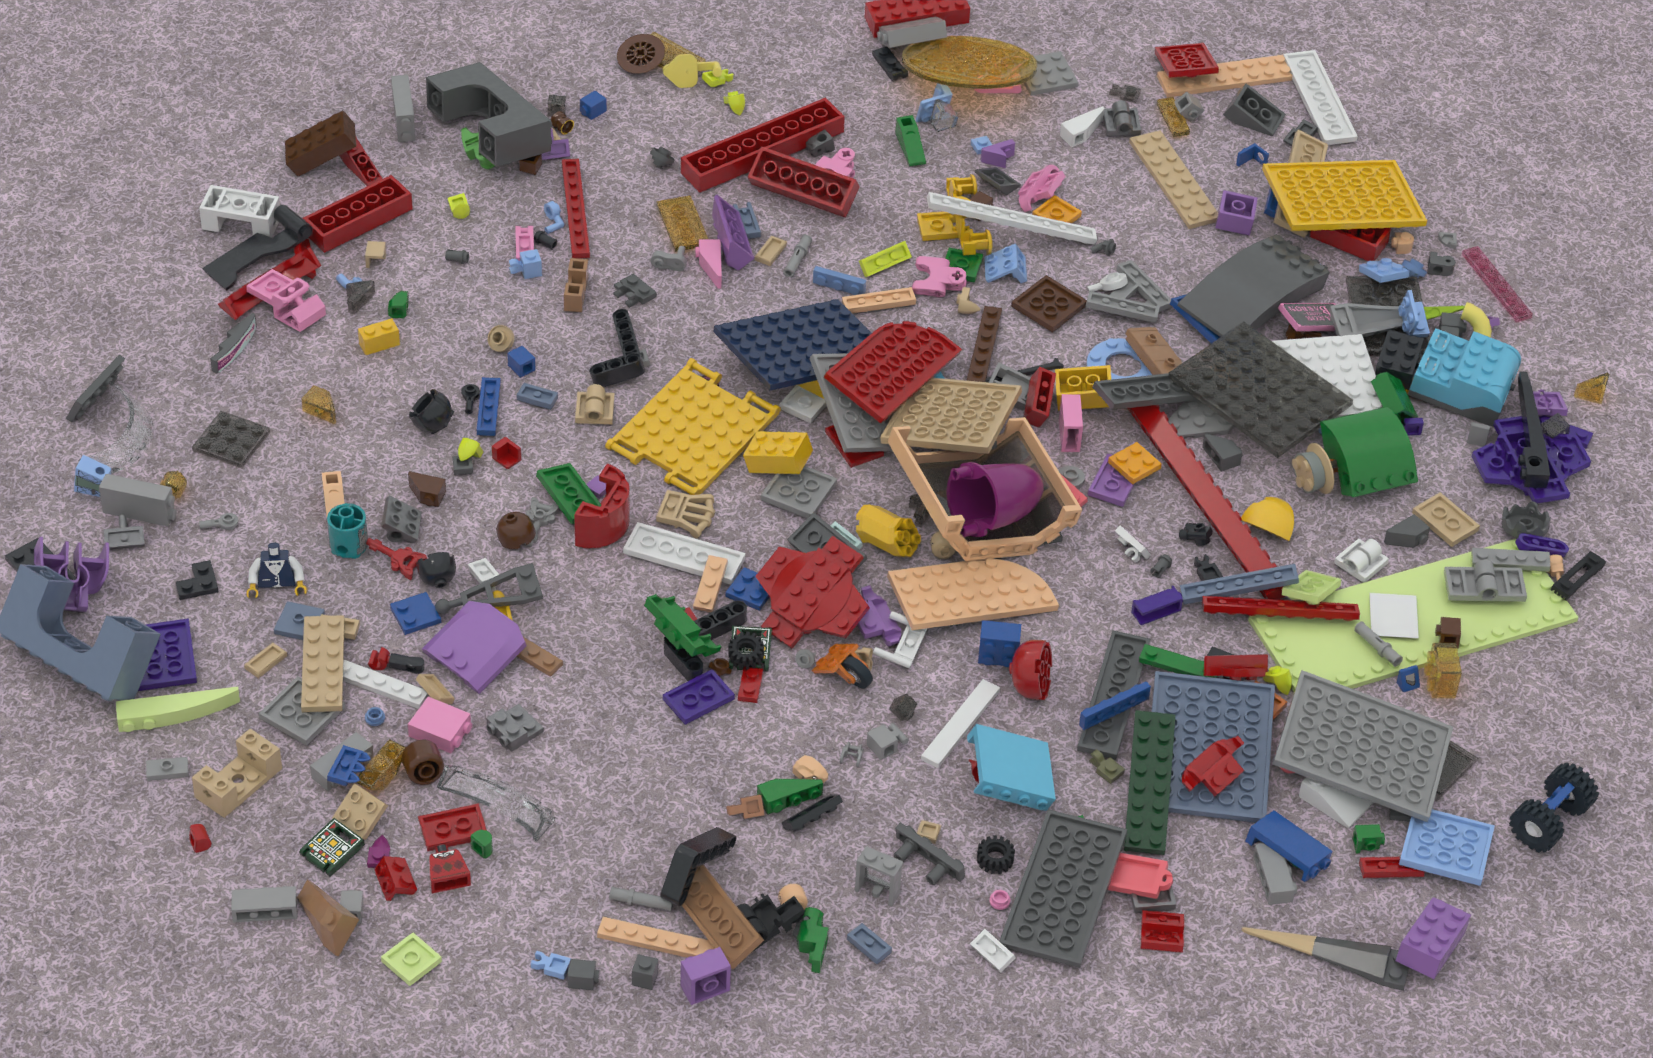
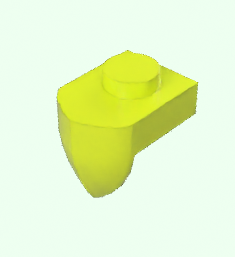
[723,91,745,115]
[447,193,470,219]
[458,438,484,461]
[1263,666,1292,695]

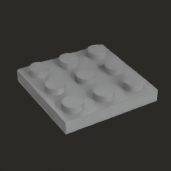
[1013,51,1079,96]
[761,466,837,519]
[259,676,345,746]

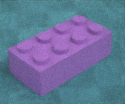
[1395,897,1471,979]

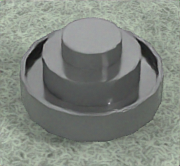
[650,146,675,168]

